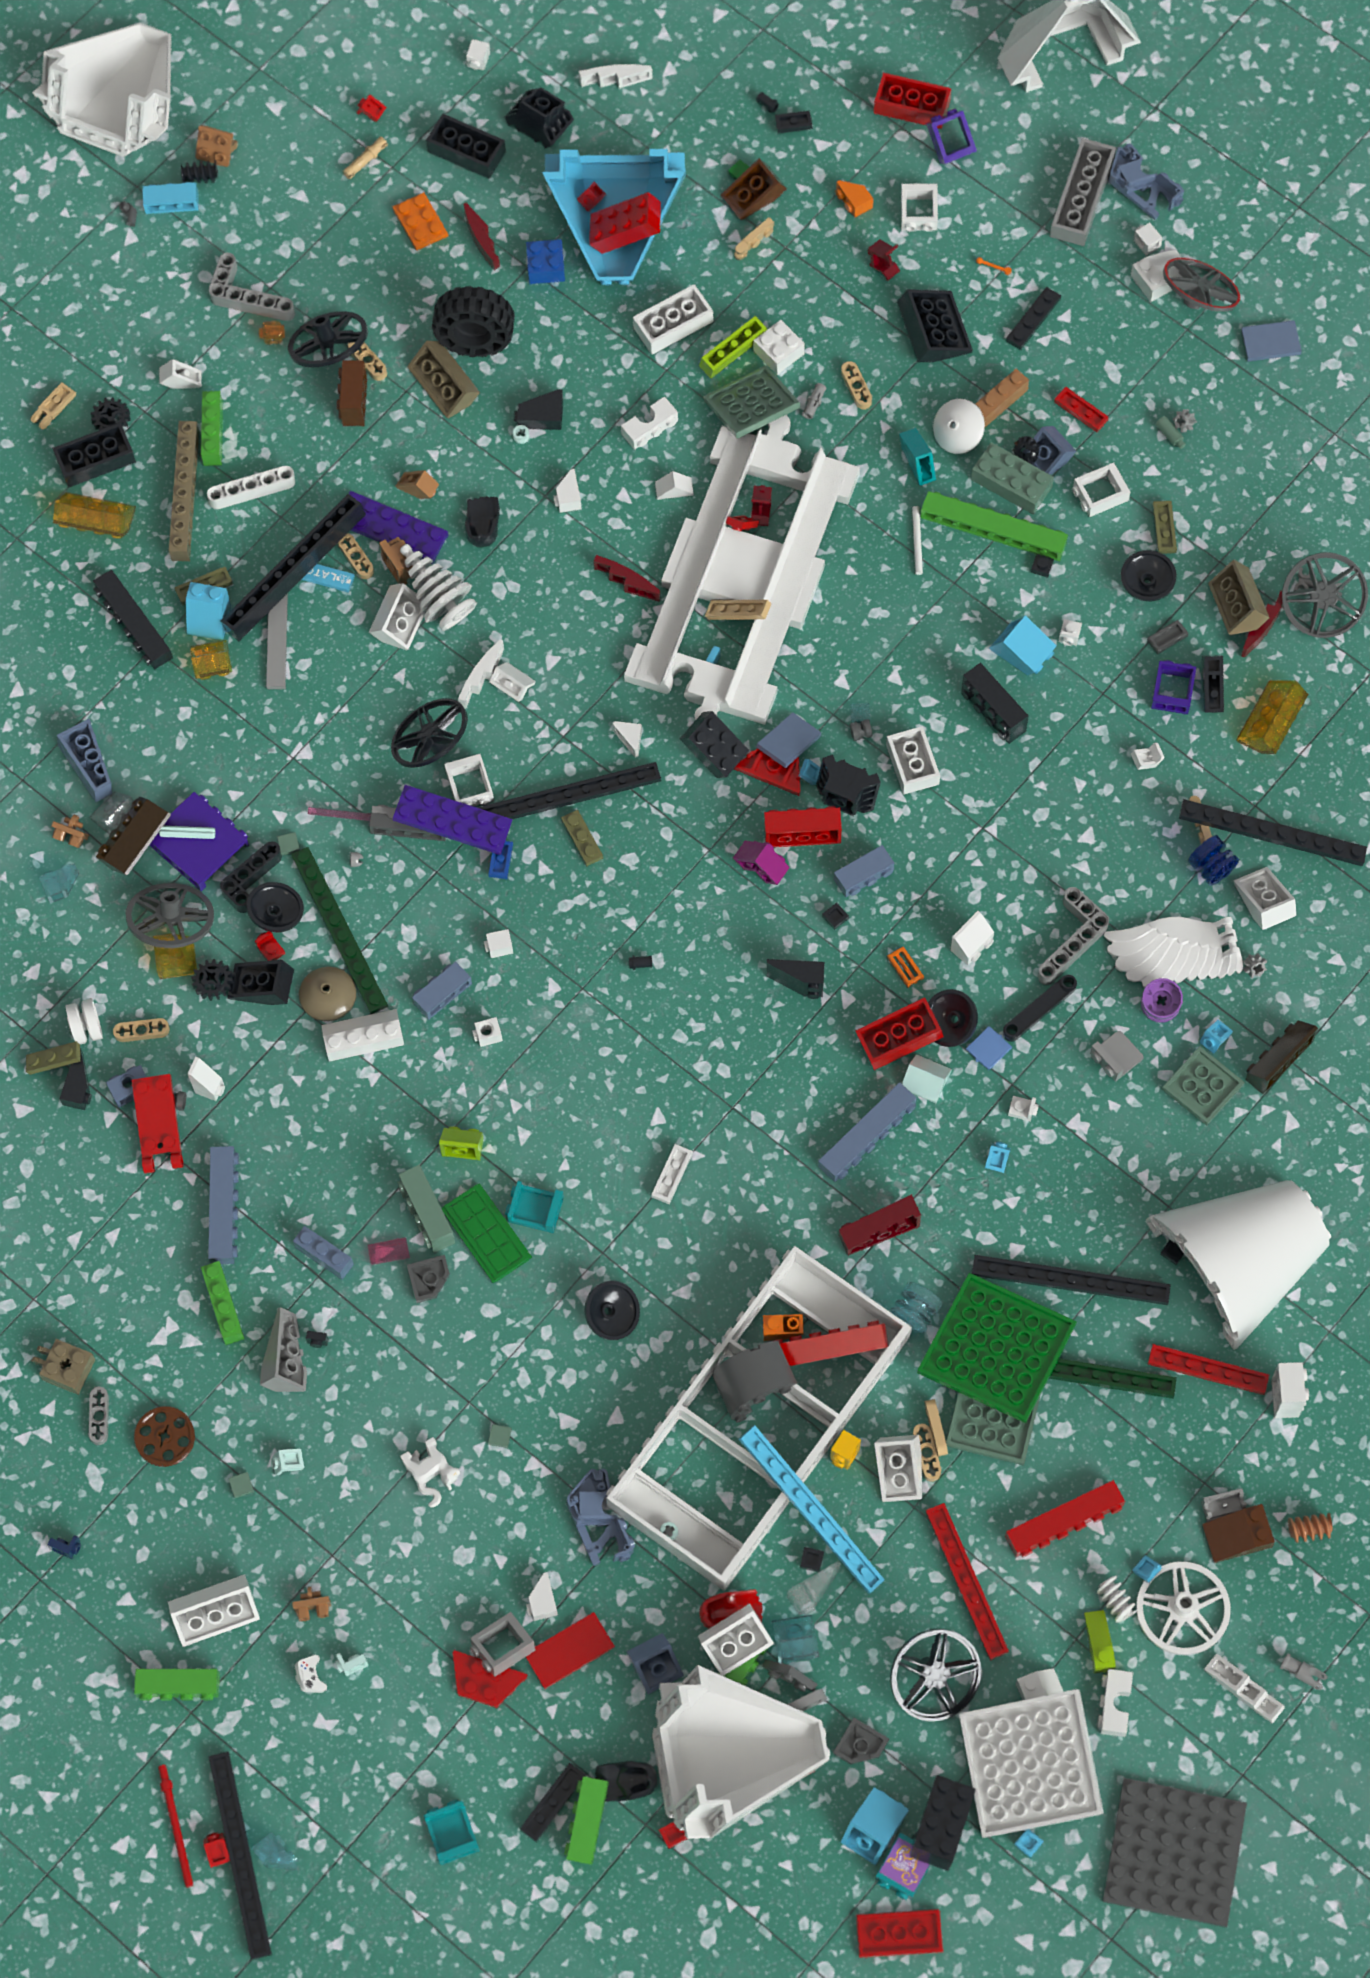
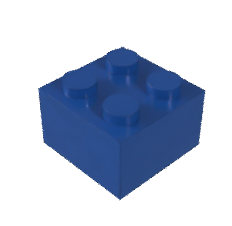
[526,239,565,284]

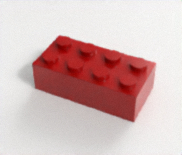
[874,73,952,129]
[589,192,661,254]
[764,806,842,847]
[856,997,944,1070]

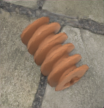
[1288,1512,1332,1543]

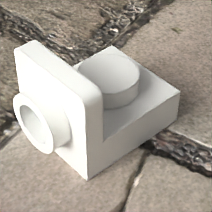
[1059,619,1082,646]
[1008,1096,1039,1122]

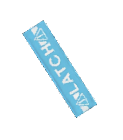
[284,555,355,593]

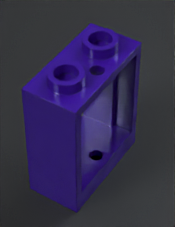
[926,108,977,164]
[1151,660,1196,715]

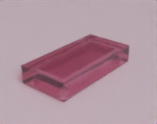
[368,1237,410,1265]

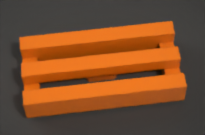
[887,946,924,988]

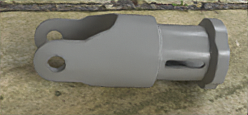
[1279,1653,1327,1690]

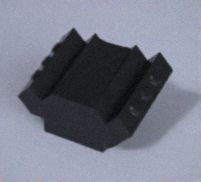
[504,87,574,148]
[816,755,881,817]

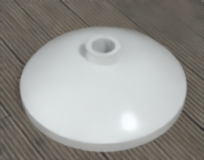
[933,399,985,454]

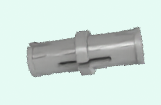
[802,383,826,419]

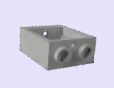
[470,1612,535,1677]

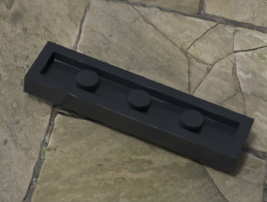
[1006,286,1061,350]
[520,1762,586,1843]

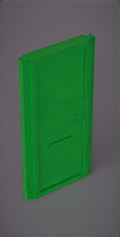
[441,1183,532,1283]

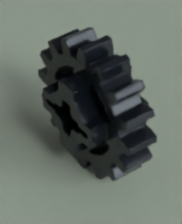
[90,397,131,430]
[191,959,234,1001]

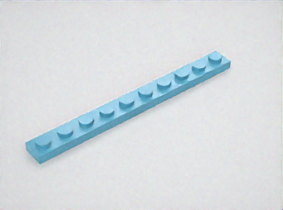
[739,1425,885,1593]

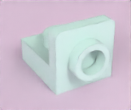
[271,1449,304,1475]
[335,1653,369,1676]

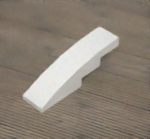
[579,64,652,88]
[458,640,504,709]
[1204,1654,1285,1724]

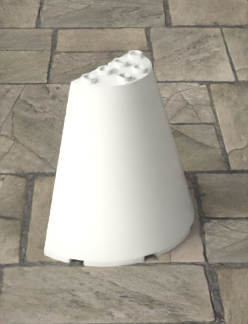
[1145,1180,1331,1350]

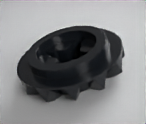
[1012,436,1039,464]

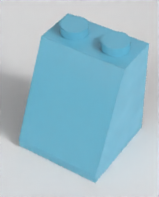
[186,582,232,641]
[989,615,1057,676]
[841,1787,909,1865]

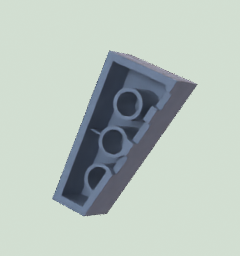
[57,718,112,802]

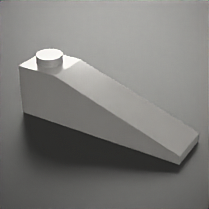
[260,1307,307,1392]

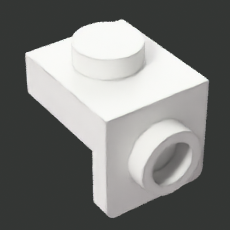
[1131,743,1164,770]

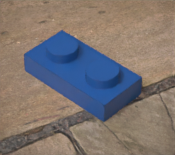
[488,841,513,879]

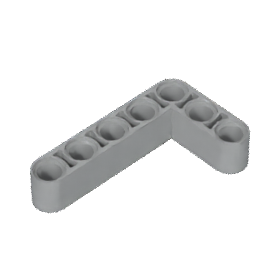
[209,253,295,321]
[1038,887,1109,985]

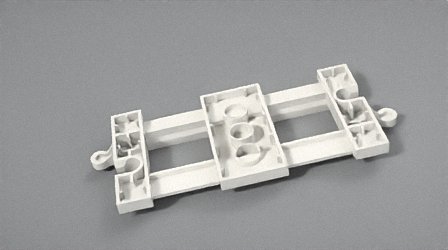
[624,415,860,725]

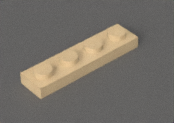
[705,599,772,620]

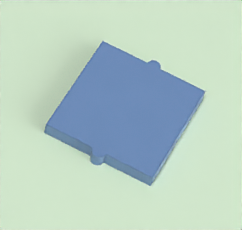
[966,1026,1012,1070]

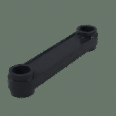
[1003,975,1077,1042]

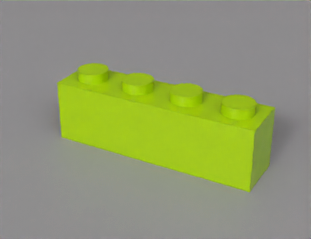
[699,316,767,379]

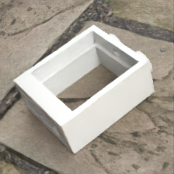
[901,184,938,231]
[1072,463,1130,517]
[444,754,494,806]

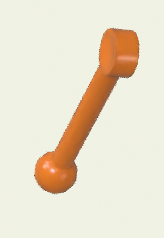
[976,257,1011,275]

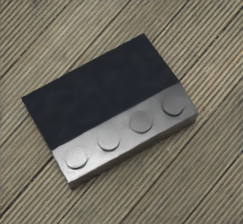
[897,289,973,363]

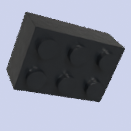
[680,711,750,778]

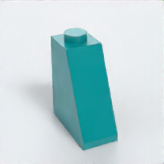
[899,428,936,486]

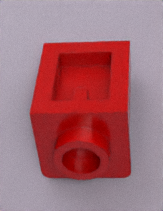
[356,94,387,122]
[577,181,606,212]
[255,931,285,961]
[203,1832,230,1868]

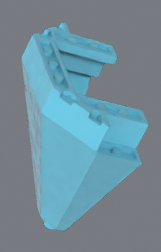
[542,149,686,285]

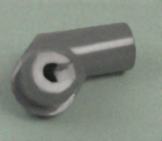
[119,201,137,227]

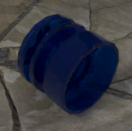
[1188,835,1240,886]

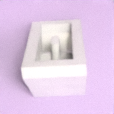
[655,471,694,500]
[612,721,642,758]

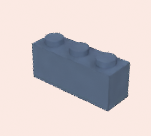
[834,845,894,897]
[412,962,472,1020]
[293,1226,354,1280]

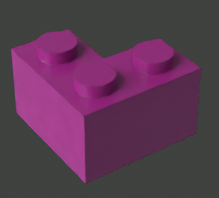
[733,841,790,885]

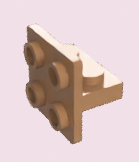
[195,125,238,167]

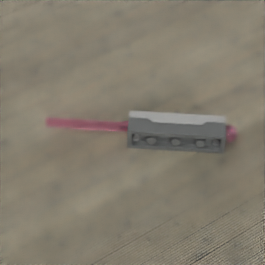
[308,805,446,841]

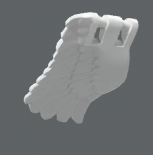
[1104,917,1243,988]

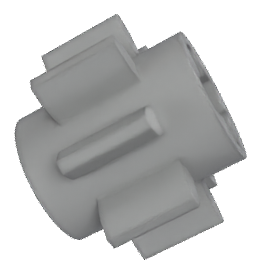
[1173,409,1197,432]
[1243,953,1267,978]

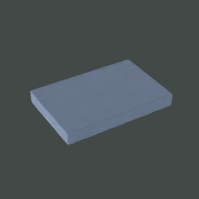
[1241,320,1302,362]
[757,712,821,768]

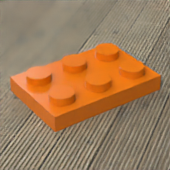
[393,192,448,251]

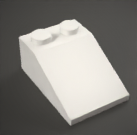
[1131,249,1182,302]
[1234,867,1296,930]
[874,1435,922,1502]

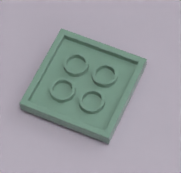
[1162,1046,1245,1126]

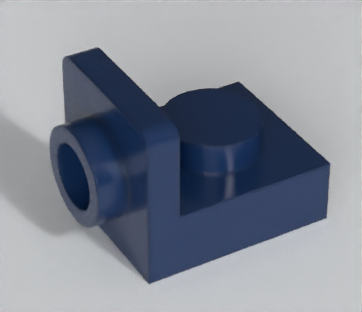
[47,1535,81,1559]

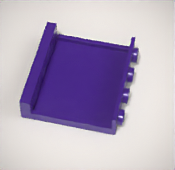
[149,792,249,891]

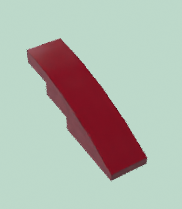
[463,202,500,271]
[594,555,661,602]
[1241,590,1283,658]

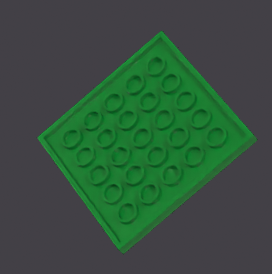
[917,1273,1077,1423]

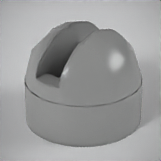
[350,852,364,867]

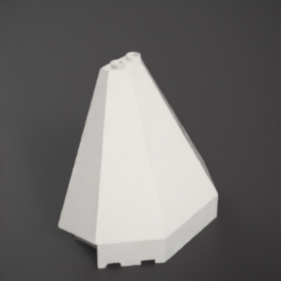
[997,0,1141,92]
[33,23,171,157]
[652,1665,830,1839]

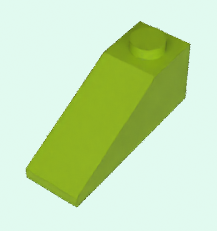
[1084,1610,1116,1673]

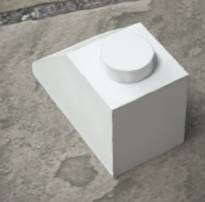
[159,359,202,389]
[553,469,581,513]
[526,1572,558,1621]

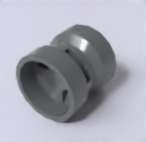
[850,719,872,741]
[173,1091,187,1111]

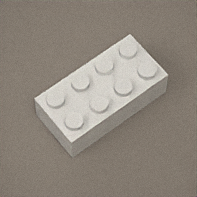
[633,284,713,355]

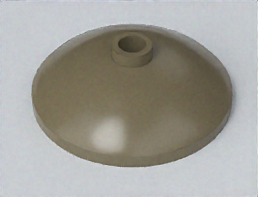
[299,967,357,1021]

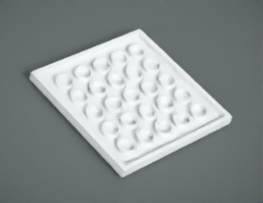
[959,1689,1104,1838]

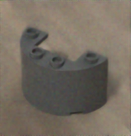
[712,1341,797,1423]

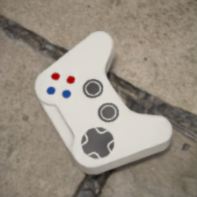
[295,1655,327,1693]

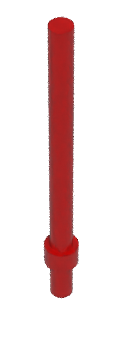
[158,1765,194,1888]

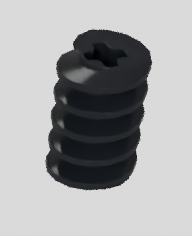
[181,160,218,184]

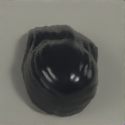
[465,496,500,548]
[594,1761,658,1802]

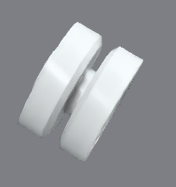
[65,998,103,1045]

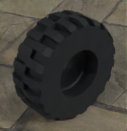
[432,286,515,357]

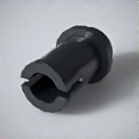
[756,92,779,112]
[629,955,652,970]

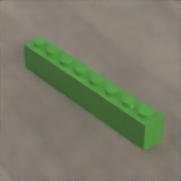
[921,491,1068,562]

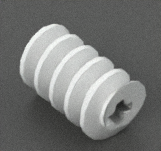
[1097,1576,1138,1622]

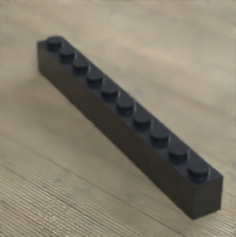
[221,494,366,641]

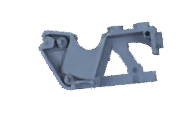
[1109,144,1185,220]
[566,1469,635,1566]

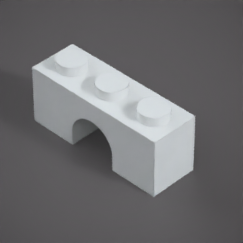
[621,397,678,450]
[1097,1669,1133,1737]

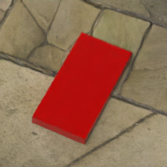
[526,1612,615,1689]
[856,1909,943,1958]

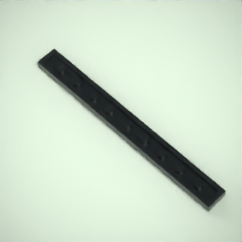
[477,762,661,819]
[1179,799,1367,866]
[972,1255,1171,1305]
[208,1751,272,1960]

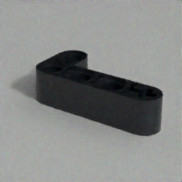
[220,841,282,913]

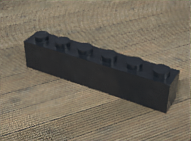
[93,569,173,670]

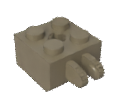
[31,1339,95,1395]

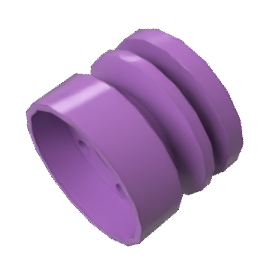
[1141,978,1183,1023]

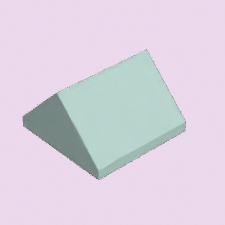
[902,1054,952,1104]

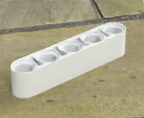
[207,466,295,509]

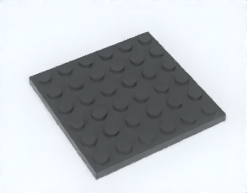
[1103,1778,1247,1928]

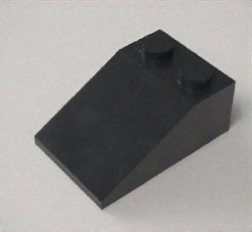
[767,959,825,999]
[227,960,294,1005]

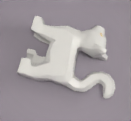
[400,1437,460,1507]

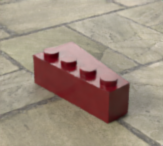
[838,1194,921,1256]

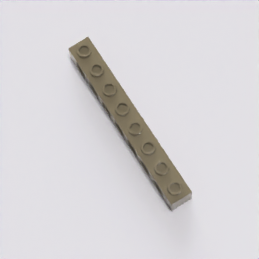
[169,421,200,561]

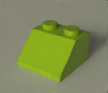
[439,1127,484,1160]

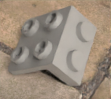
[1090,1031,1143,1082]

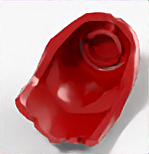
[699,1589,763,1629]

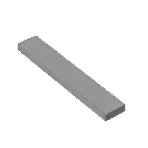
[266,593,288,689]

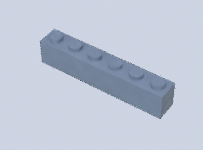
[818,1082,917,1182]
[208,1146,239,1264]

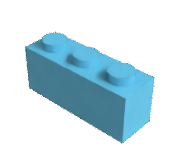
[143,182,199,214]

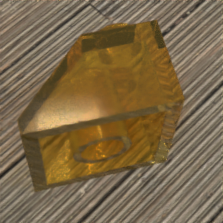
[191,640,232,680]
[153,933,197,979]

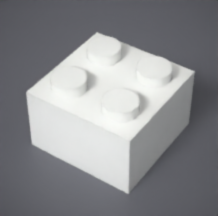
[754,320,805,375]

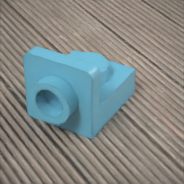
[1200,1019,1233,1054]
[985,1141,1011,1173]

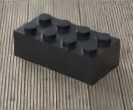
[426,113,506,179]
[52,422,136,488]
[961,662,1028,744]
[909,1775,976,1872]

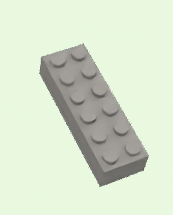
[1050,138,1116,246]

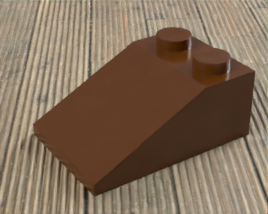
[721,158,787,220]
[1202,1504,1275,1563]

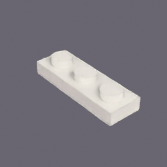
[651,1144,693,1204]

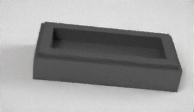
[1147,620,1189,655]

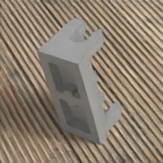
[1201,1488,1247,1522]

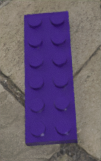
[349,491,449,564]
[393,785,513,855]

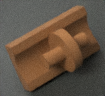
[52,814,89,848]
[292,1586,331,1622]

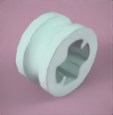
[513,425,529,444]
[660,1522,678,1540]

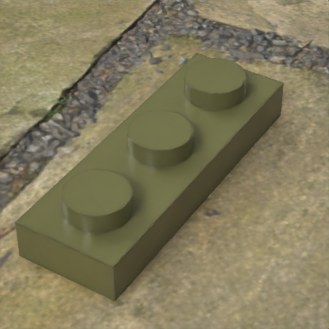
[1153,500,1177,554]
[174,566,233,606]
[561,810,603,866]
[26,1041,80,1075]

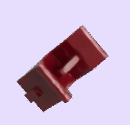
[867,239,900,281]
[751,485,772,526]

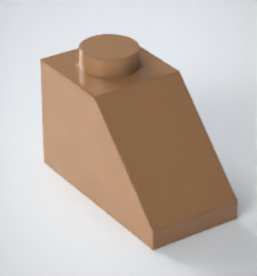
[395,470,439,499]

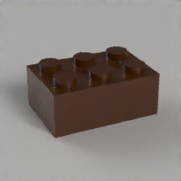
[337,360,367,426]

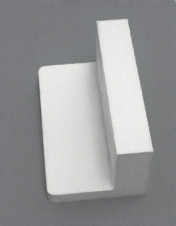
[489,662,536,702]

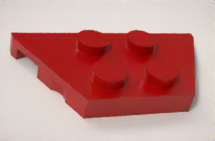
[734,748,800,796]
[453,1650,528,1709]

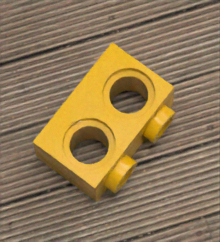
[830,1430,861,1470]

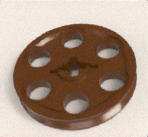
[134,1406,195,1467]

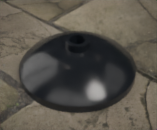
[1121,550,1177,602]
[246,882,304,933]
[928,989,978,1047]
[585,1281,640,1340]

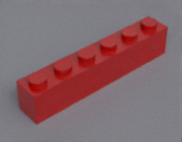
[774,1320,889,1366]
[1005,1480,1125,1558]

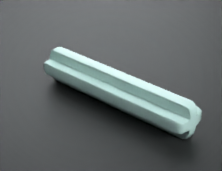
[159,826,216,839]

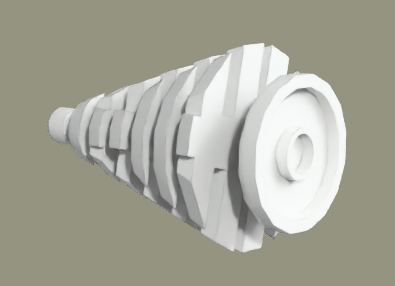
[400,544,477,631]

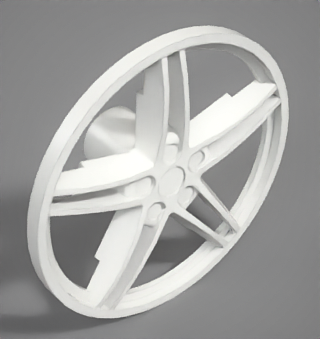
[1136,1562,1231,1655]

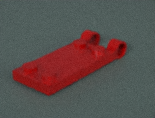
[132,1074,184,1174]

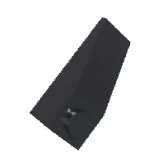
[1202,655,1224,713]
[60,1047,92,1110]

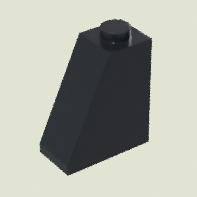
[514,389,563,430]

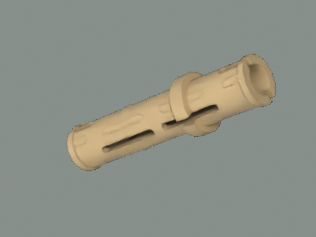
[342,137,388,180]

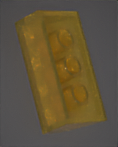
[53,492,136,538]
[1236,680,1308,754]

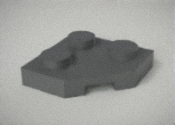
[407,1255,450,1303]
[762,1659,817,1692]
[833,1718,889,1765]

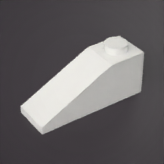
[188,1057,225,1101]

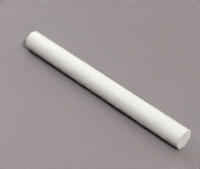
[912,506,923,575]

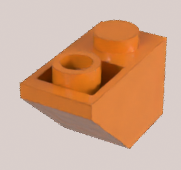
[835,180,873,217]
[763,1314,803,1341]

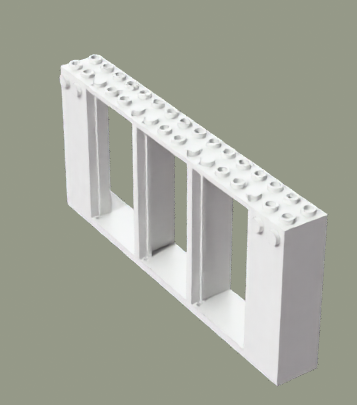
[606,1246,912,1591]

